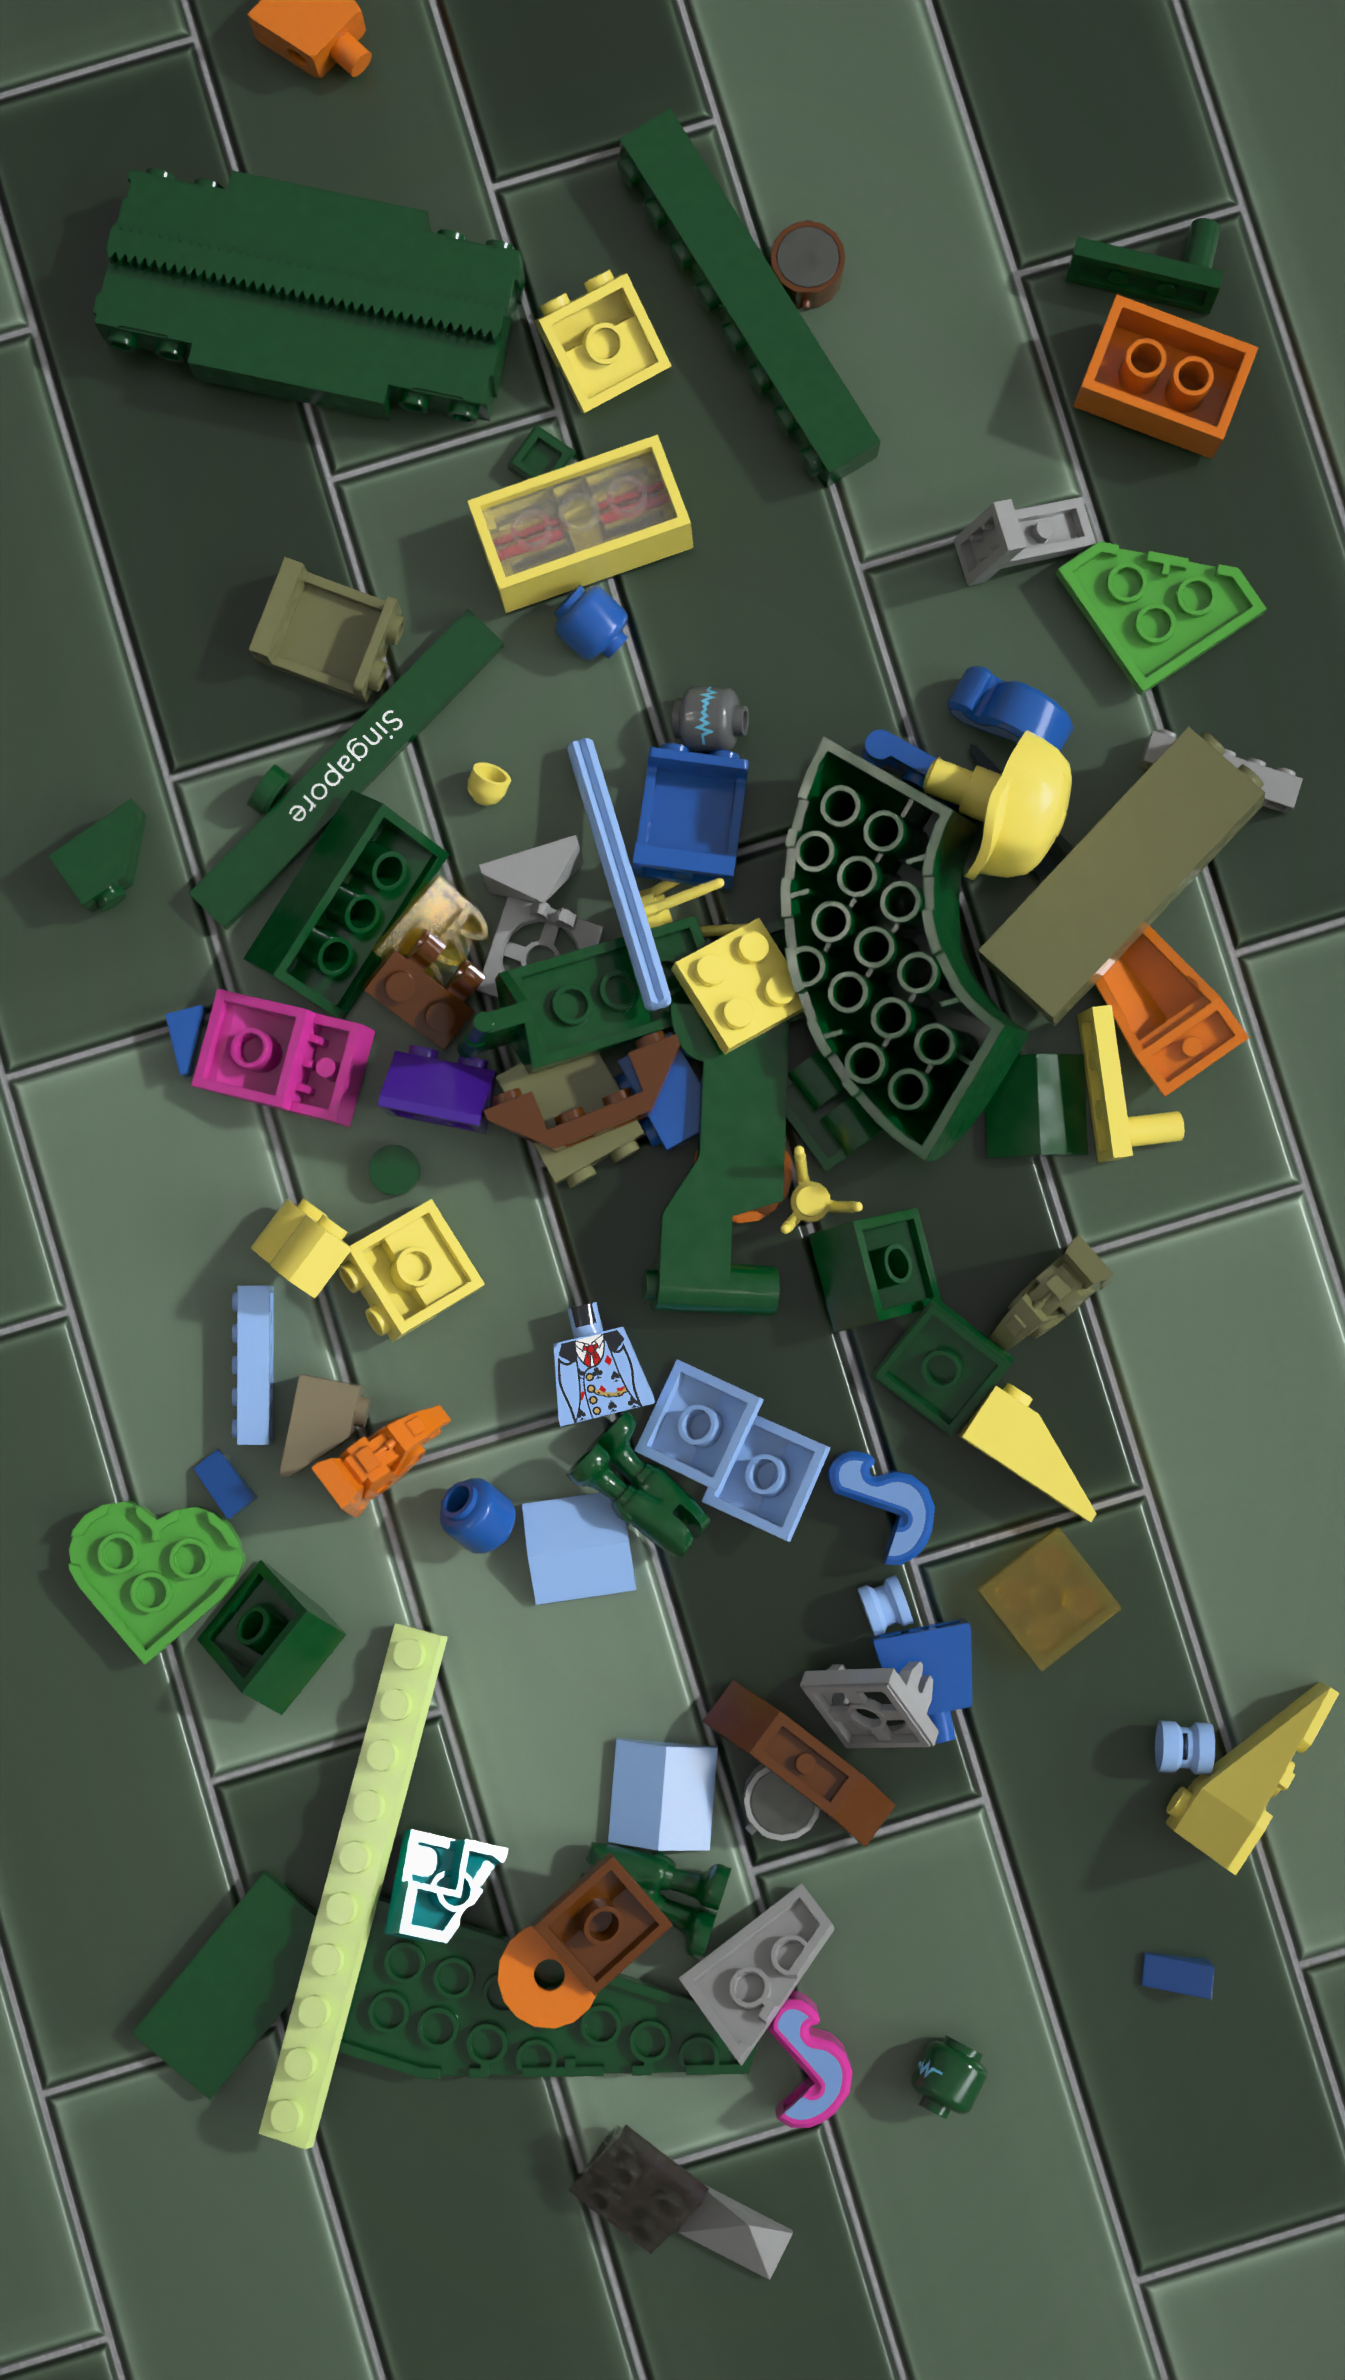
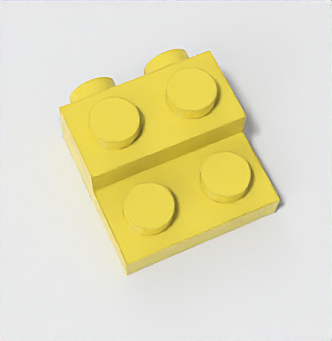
[534,269,671,413]
[339,1199,485,1343]

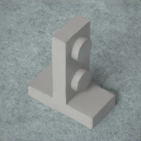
[953,497,1096,586]

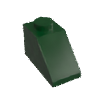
[48,798,146,913]

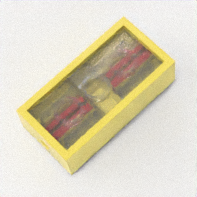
[468,434,693,613]

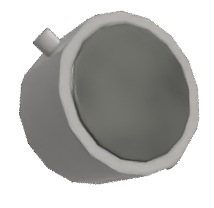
[743,1764,820,1841]

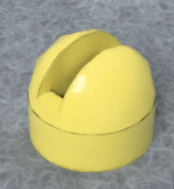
[467,762,511,806]

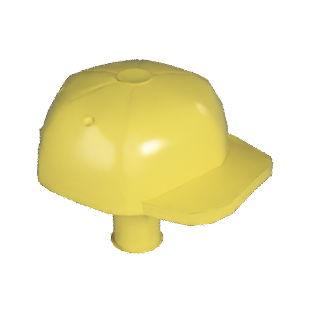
[923,730,1072,880]

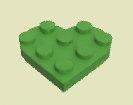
[69,1501,246,1665]

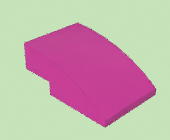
[191,989,375,1128]

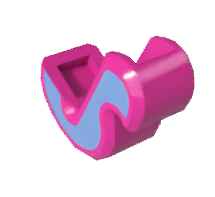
[768,1991,852,2128]

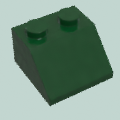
[809,1207,942,1333]
[197,1560,347,1715]

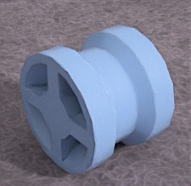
[857,1575,913,1637]

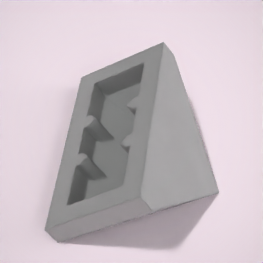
[479,835,584,903]
[678,2183,793,2280]

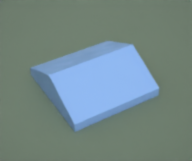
[634,1359,764,1493]
[701,1415,831,1542]
[522,1492,637,1605]
[608,1738,718,1851]

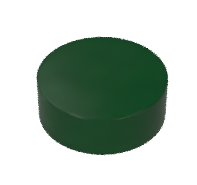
[247,764,291,815]
[369,1145,421,1196]

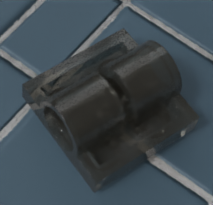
[569,2125,709,2254]

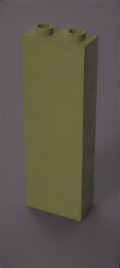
[978,726,1266,1027]

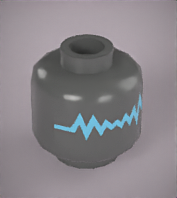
[672,686,749,752]

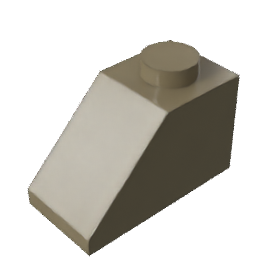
[279,1374,371,1477]

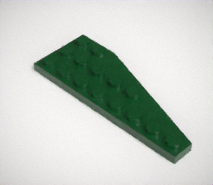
[338,1896,758,2079]

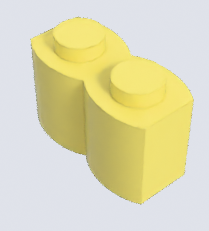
[251,1198,352,1298]

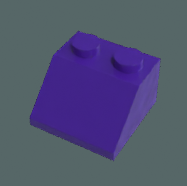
[378,1045,498,1134]

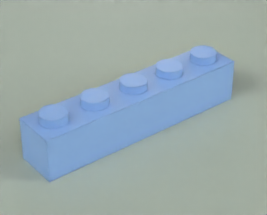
[232,1285,274,1445]

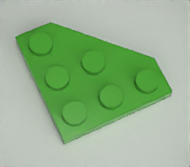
[1056,541,1267,696]

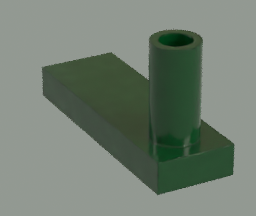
[1065,218,1224,315]

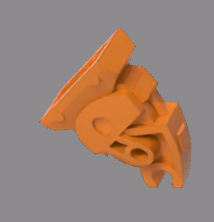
[311,1405,452,1518]

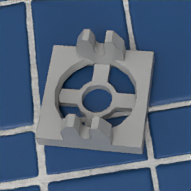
[477,897,604,999]
[800,1661,939,1748]

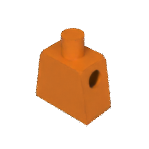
[247,0,372,78]

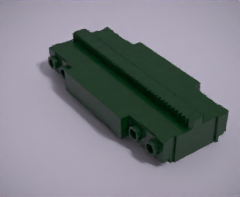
[93,168,525,424]

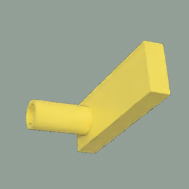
[1077,1005,1185,1163]

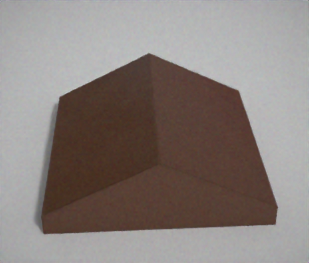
[531,1852,673,1996]

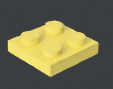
[671,918,803,1055]

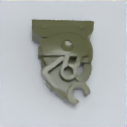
[989,1234,1113,1351]

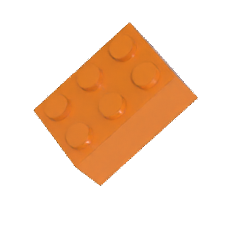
[1073,294,1259,459]

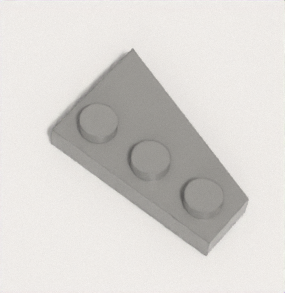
[679,1883,835,2066]

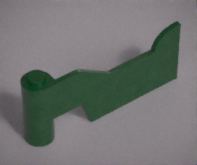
[641,1003,790,1316]

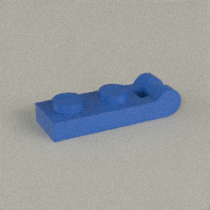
[862,729,972,819]

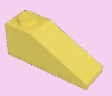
[957,1383,1097,1522]

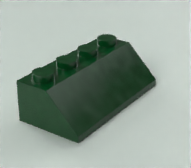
[243,789,449,1020]

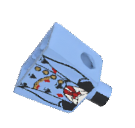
[554,1302,655,1427]

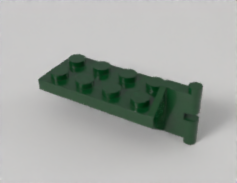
[457,915,707,1074]

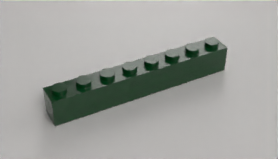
[617,108,881,488]

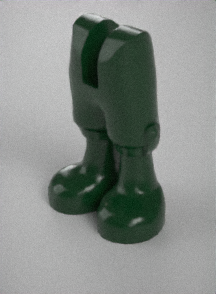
[566,1411,711,1559]
[580,1842,732,1960]

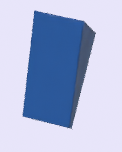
[165,1005,207,1078]
[193,1449,258,1519]
[1141,1952,1215,2000]

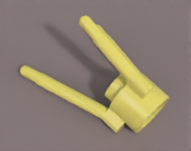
[639,878,747,937]
[781,1146,863,1234]

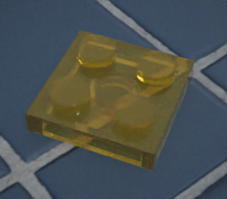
[976,1526,1122,1671]

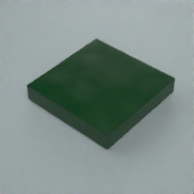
[871,1296,1015,1438]

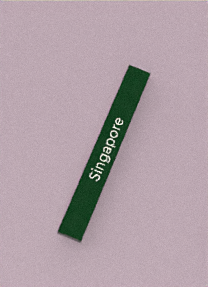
[188,609,505,930]

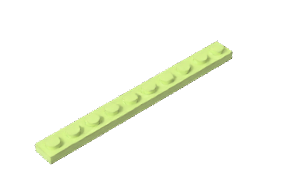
[259,1623,448,2149]

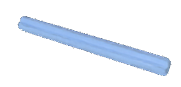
[567,738,671,1011]

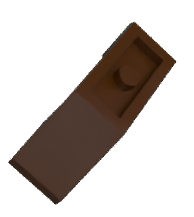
[484,1031,680,1152]
[702,1680,896,1847]

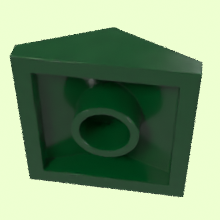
[984,1054,1088,1159]

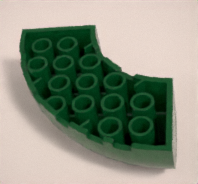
[780,736,1031,1161]

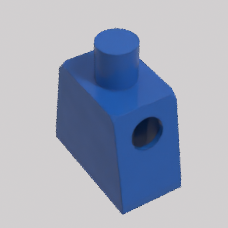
[870,1618,972,1744]

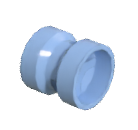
[1155,1720,1215,1775]

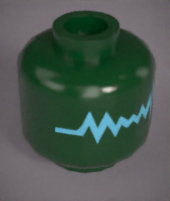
[911,2035,987,2119]

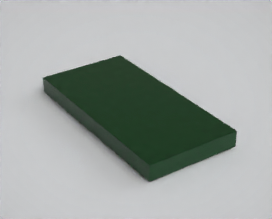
[131,1870,317,2100]

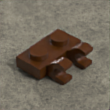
[362,928,486,1050]

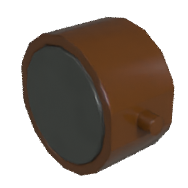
[770,220,845,311]

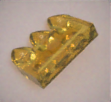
[371,874,488,986]

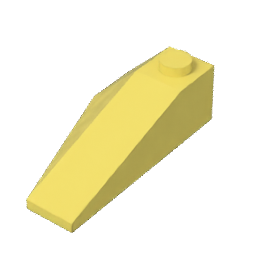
[1165,1682,1339,1875]

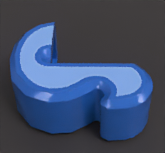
[947,666,1074,752]
[827,1450,935,1565]

